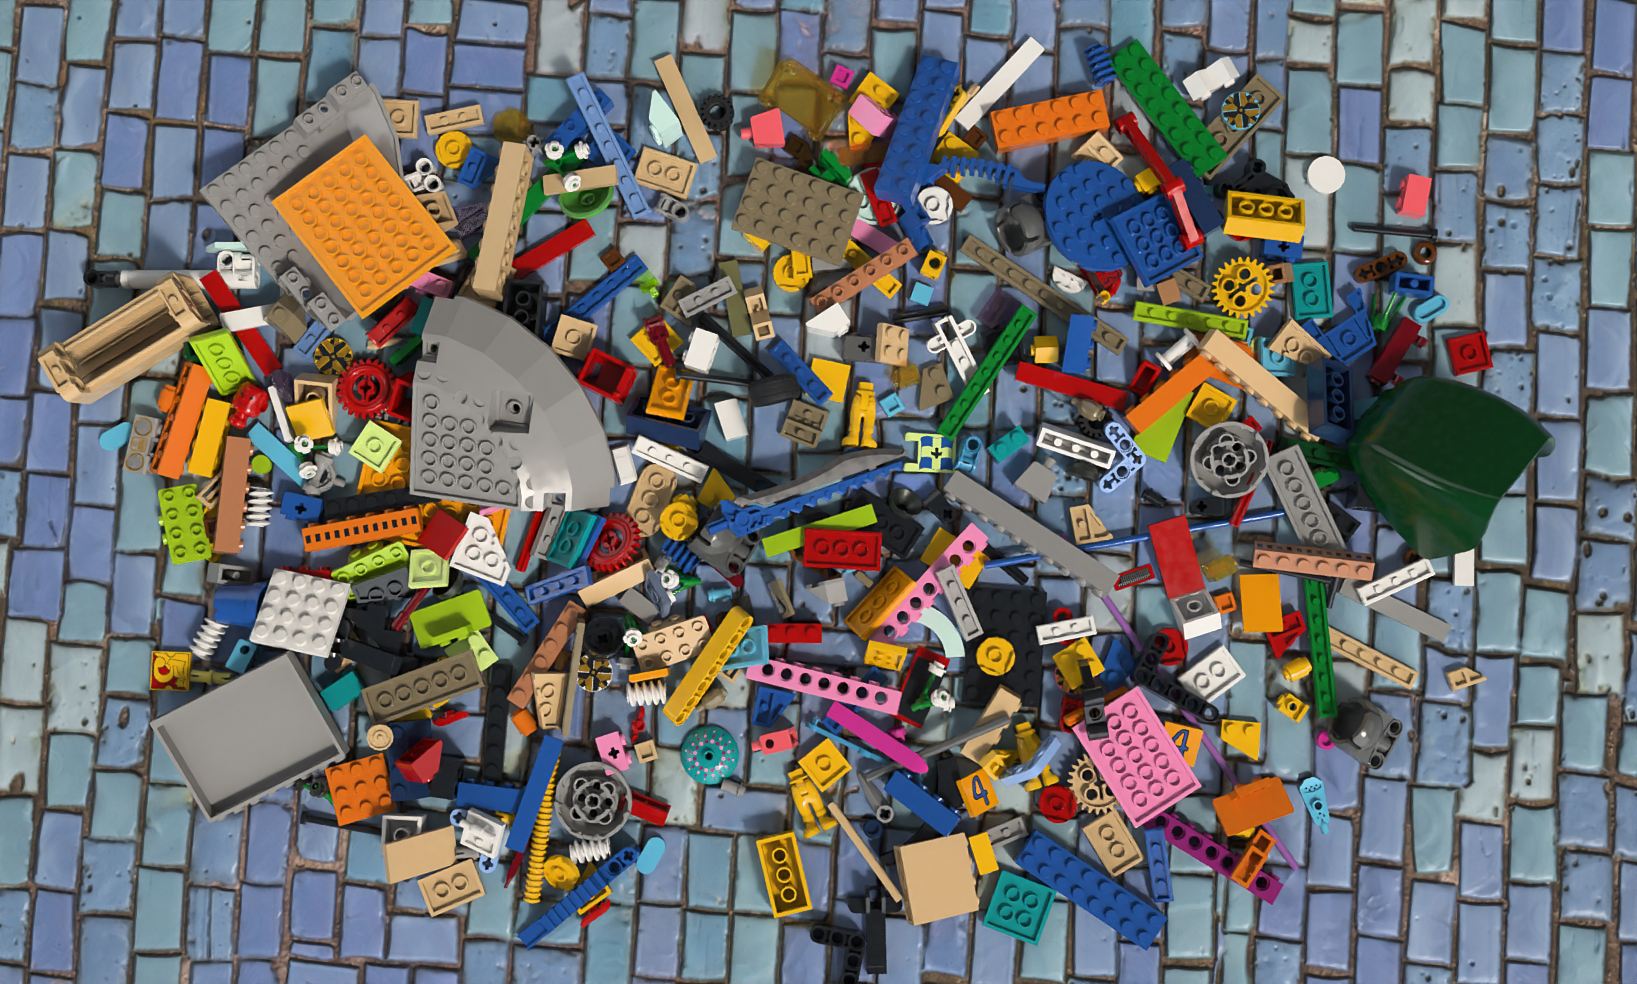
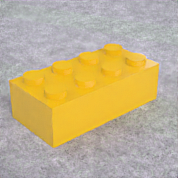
[1223,190,1306,243]
[756,829,812,918]

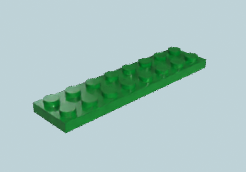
[1107,39,1228,178]

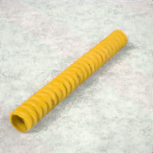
[523,753,561,903]

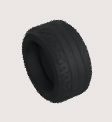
[748,373,800,407]

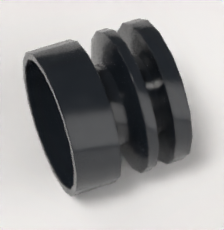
[582,616,625,662]

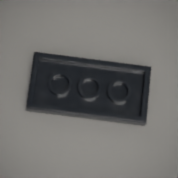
[845,487,925,560]

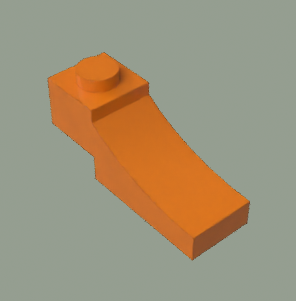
[1229,829,1277,889]

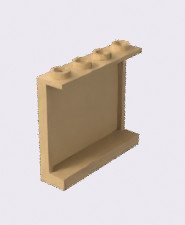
[893,831,979,926]

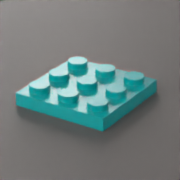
[982,869,1057,946]

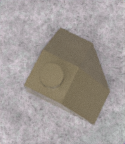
[263,293,307,344]

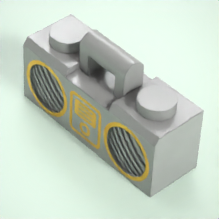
[122,414,165,476]

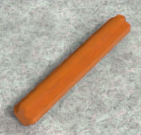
[1064,686,1129,726]

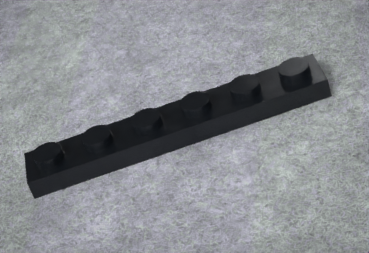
[323,487,442,520]
[482,663,513,781]

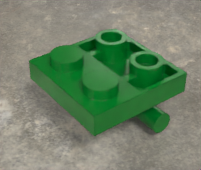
[809,148,852,188]

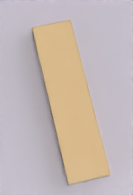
[543,164,619,196]

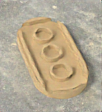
[625,463,677,537]

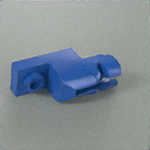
[898,197,933,252]

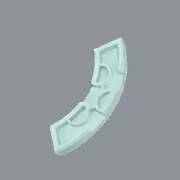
[904,602,965,657]

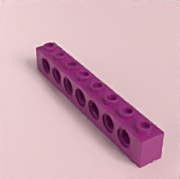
[1141,811,1284,905]

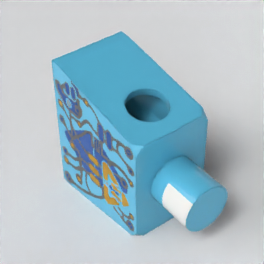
[225,631,263,674]

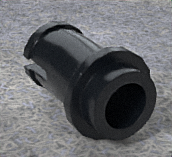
[1141,487,1167,509]

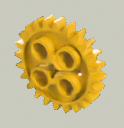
[1211,257,1275,319]

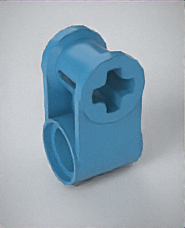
[953,436,982,474]

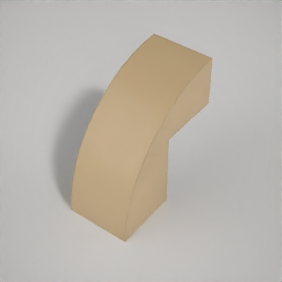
[743,286,775,341]

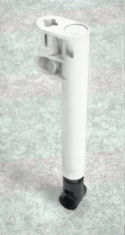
[83,250,260,289]

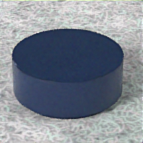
[863,818,883,839]

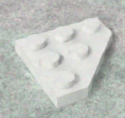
[449,511,512,586]

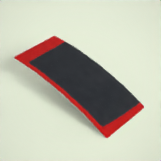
[890,646,950,729]

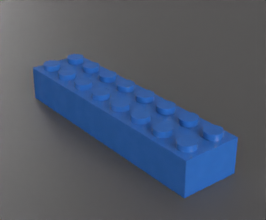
[874,54,960,207]
[1013,828,1168,951]

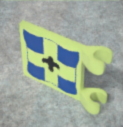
[903,432,957,473]

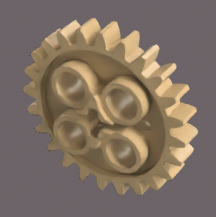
[1066,754,1120,814]

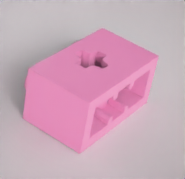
[595,730,633,776]

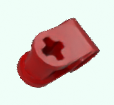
[1058,695,1083,733]

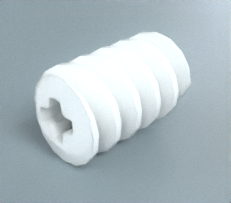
[245,487,274,527]
[189,618,229,661]
[626,680,667,707]
[569,837,612,864]

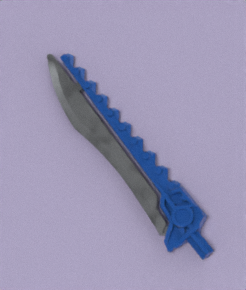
[706,449,908,538]

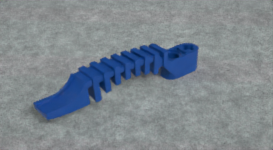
[921,155,1046,194]
[517,843,641,950]

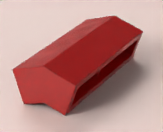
[618,790,671,827]

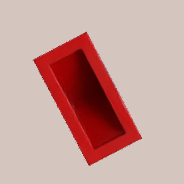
[1128,359,1162,396]

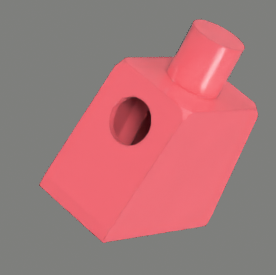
[740,108,785,148]
[751,726,799,755]

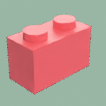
[1395,174,1432,219]

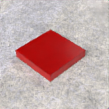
[1445,331,1494,377]
[417,509,469,561]

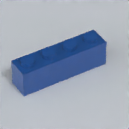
[883,769,962,837]
[456,778,527,813]

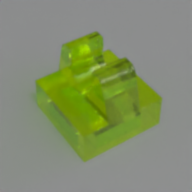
[638,276,660,299]

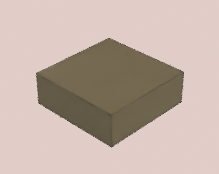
[854,571,873,589]

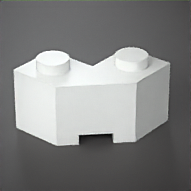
[1182,56,1240,101]

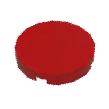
[1151,628,1188,666]
[1038,784,1078,823]

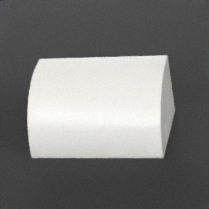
[714,398,749,442]

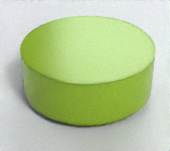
[251,455,272,474]

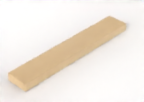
[654,54,717,165]
[1305,627,1419,690]
[827,801,902,903]

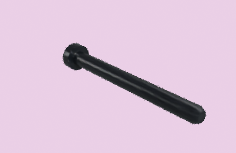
[1351,224,1438,242]
[674,368,757,387]
[456,591,529,647]
[300,810,382,836]

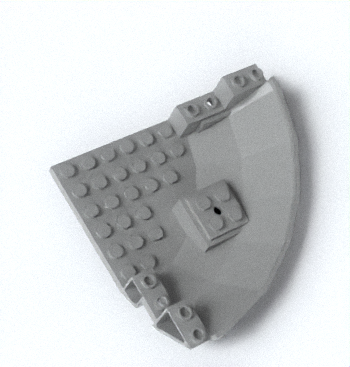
[199,71,405,332]
[410,295,616,511]

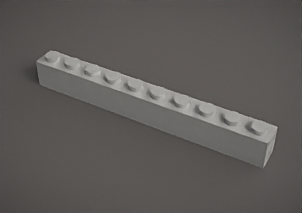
[943,470,1120,599]

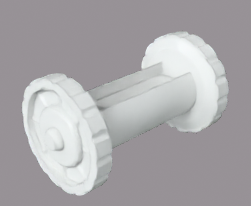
[1155,327,1200,373]

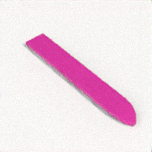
[826,701,929,773]

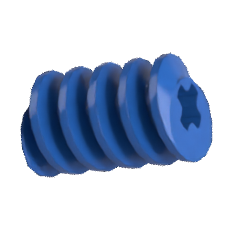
[1084,44,1117,87]
[660,538,702,574]

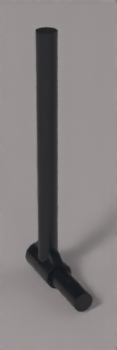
[1239,558,1342,609]

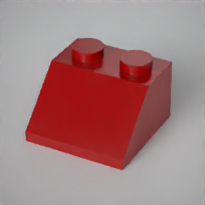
[394,737,443,783]

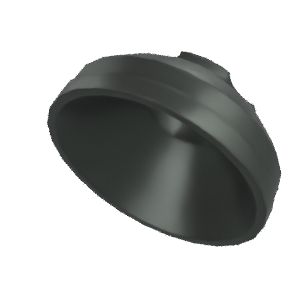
[1065,459,1100,483]
[889,488,923,519]
[432,567,463,599]

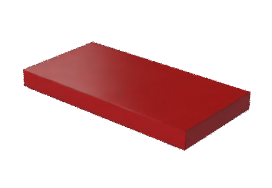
[1147,514,1205,599]
[803,528,882,571]

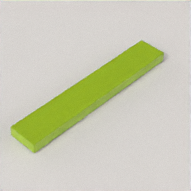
[1132,301,1249,340]
[762,504,877,558]

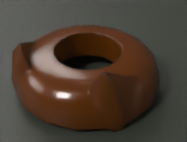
[1412,241,1437,265]

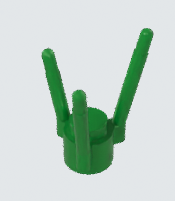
[1369,292,1407,332]

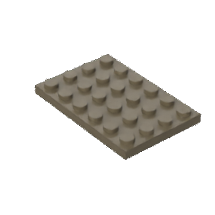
[731,157,865,267]

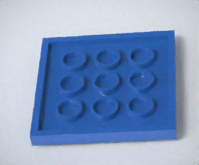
[1109,193,1204,288]

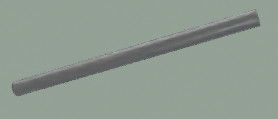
[864,714,1011,782]

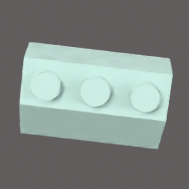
[649,90,683,149]

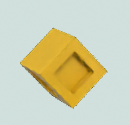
[920,249,947,282]

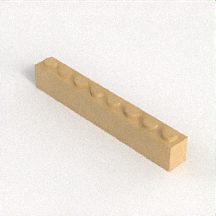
[1196,329,1320,442]

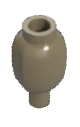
[1071,397,1106,421]
[695,685,728,712]

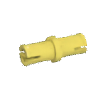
[190,670,233,685]

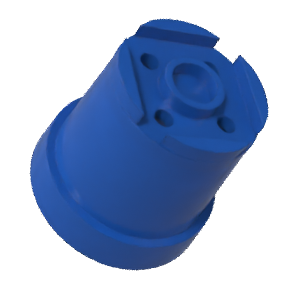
[213,582,270,630]

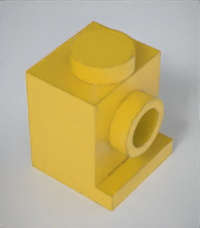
[1275,693,1309,723]

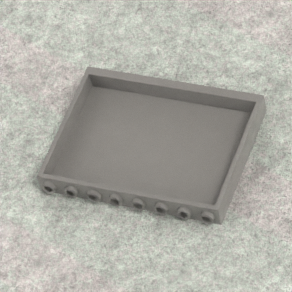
[149,650,350,823]

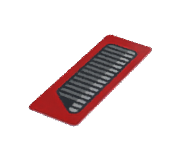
[1114,564,1155,591]

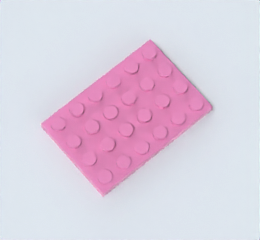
[1071,686,1201,828]

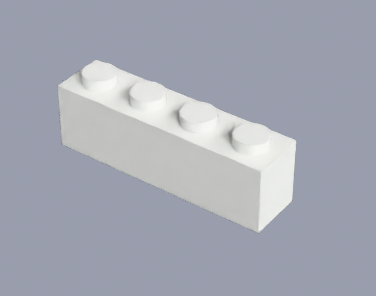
[1036,422,1116,469]

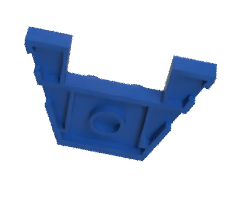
[1301,288,1377,365]

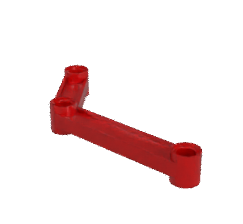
[1113,111,1204,251]

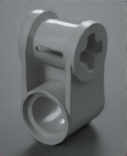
[652,192,690,224]

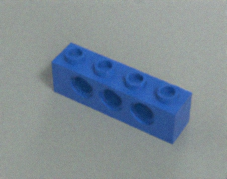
[545,87,614,155]

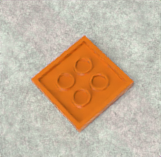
[324,753,397,826]

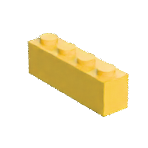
[187,398,235,478]

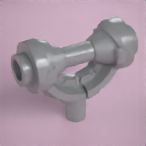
[302,451,346,498]

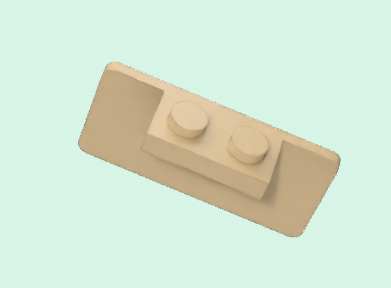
[633,614,712,672]

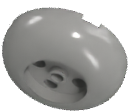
[1190,421,1269,498]
[554,761,632,841]

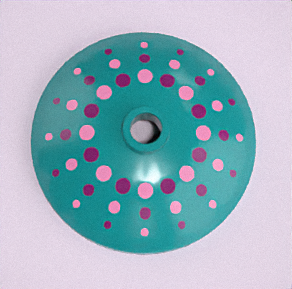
[681,726,739,784]

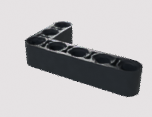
[1129,633,1219,722]
[810,922,866,984]

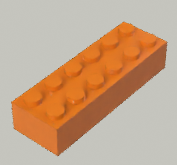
[988,89,1110,154]

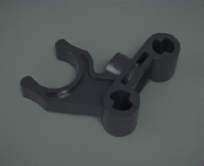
[1213,159,1295,199]
[1077,659,1109,741]

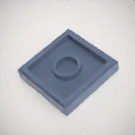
[644,569,672,618]

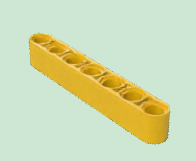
[662,606,753,726]

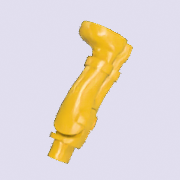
[841,382,877,450]
[1015,721,1059,792]
[788,767,838,839]

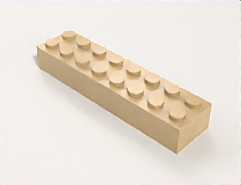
[471,141,534,302]

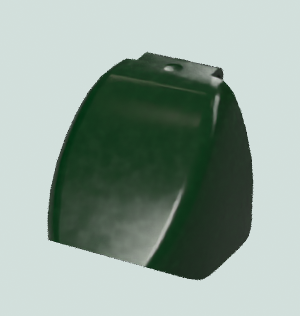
[1345,375,1555,560]

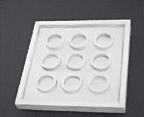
[250,568,351,658]

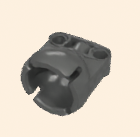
[994,190,1053,257]
[687,503,762,578]
[1327,697,1403,770]

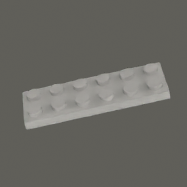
[1267,444,1347,551]

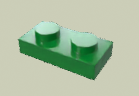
[389,335,423,368]

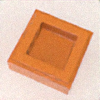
[1212,591,1238,615]

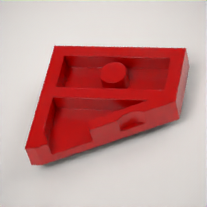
[1265,611,1306,659]

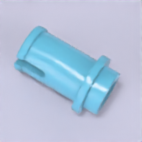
[708,586,732,603]

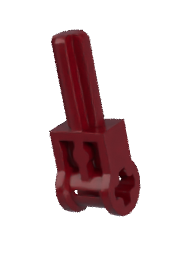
[642,312,676,368]

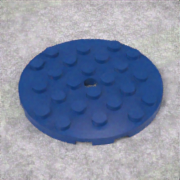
[1042,161,1145,272]

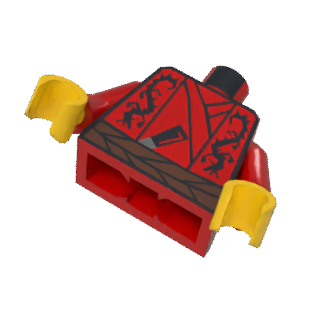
[1075,263,1123,305]

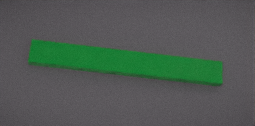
[467,146,587,262]
[936,304,1038,442]
[1302,579,1338,718]

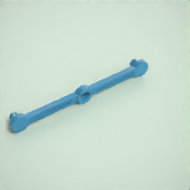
[805,716,925,783]

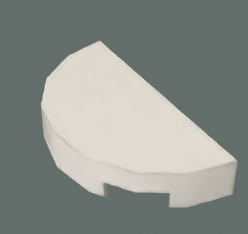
[1052,266,1088,294]

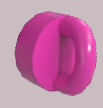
[886,725,906,744]

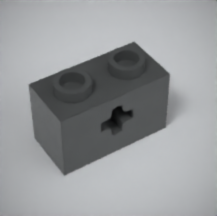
[843,333,881,364]

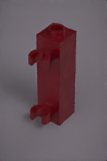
[1365,317,1429,387]

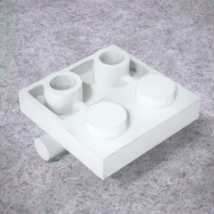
[459,807,506,859]

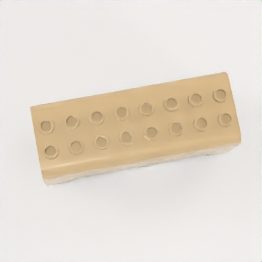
[38,271,221,404]

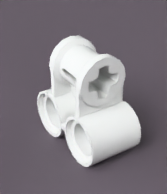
[404,158,445,196]

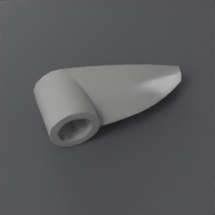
[857,771,894,823]

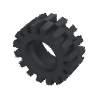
[700,94,735,131]
[1077,404,1114,438]

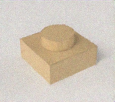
[634,739,659,764]

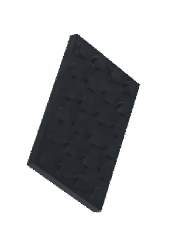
[962,586,1047,708]

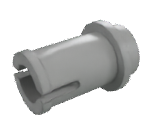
[721,778,746,797]
[456,846,481,860]

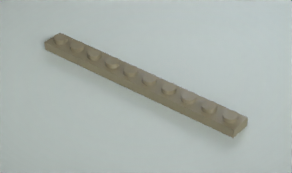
[960,234,1129,356]

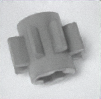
[523,132,546,157]

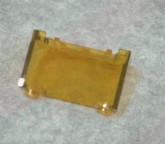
[757,57,850,142]

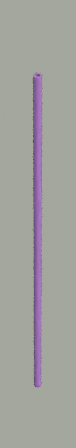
[1060,533,1300,871]

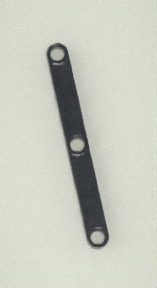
[686,442,832,524]

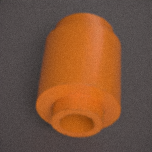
[156,384,176,413]
[511,708,538,737]

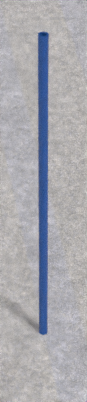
[984,509,1285,569]

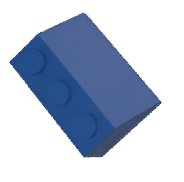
[1062,312,1098,373]

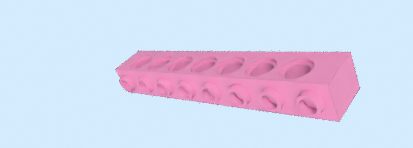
[869,522,988,645]
[745,657,902,715]

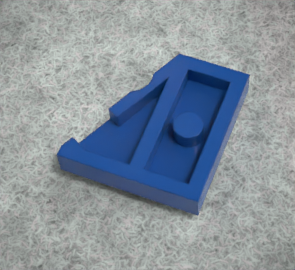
[456,146,500,189]
[1098,638,1136,691]
[751,686,796,728]

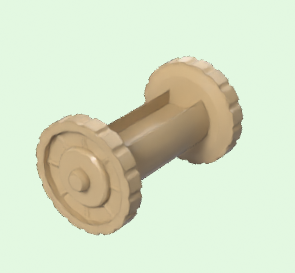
[367,723,393,751]

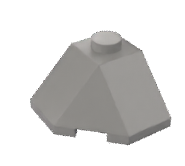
[805,577,848,607]

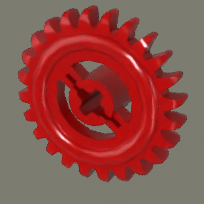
[336,358,397,420]
[586,512,642,572]

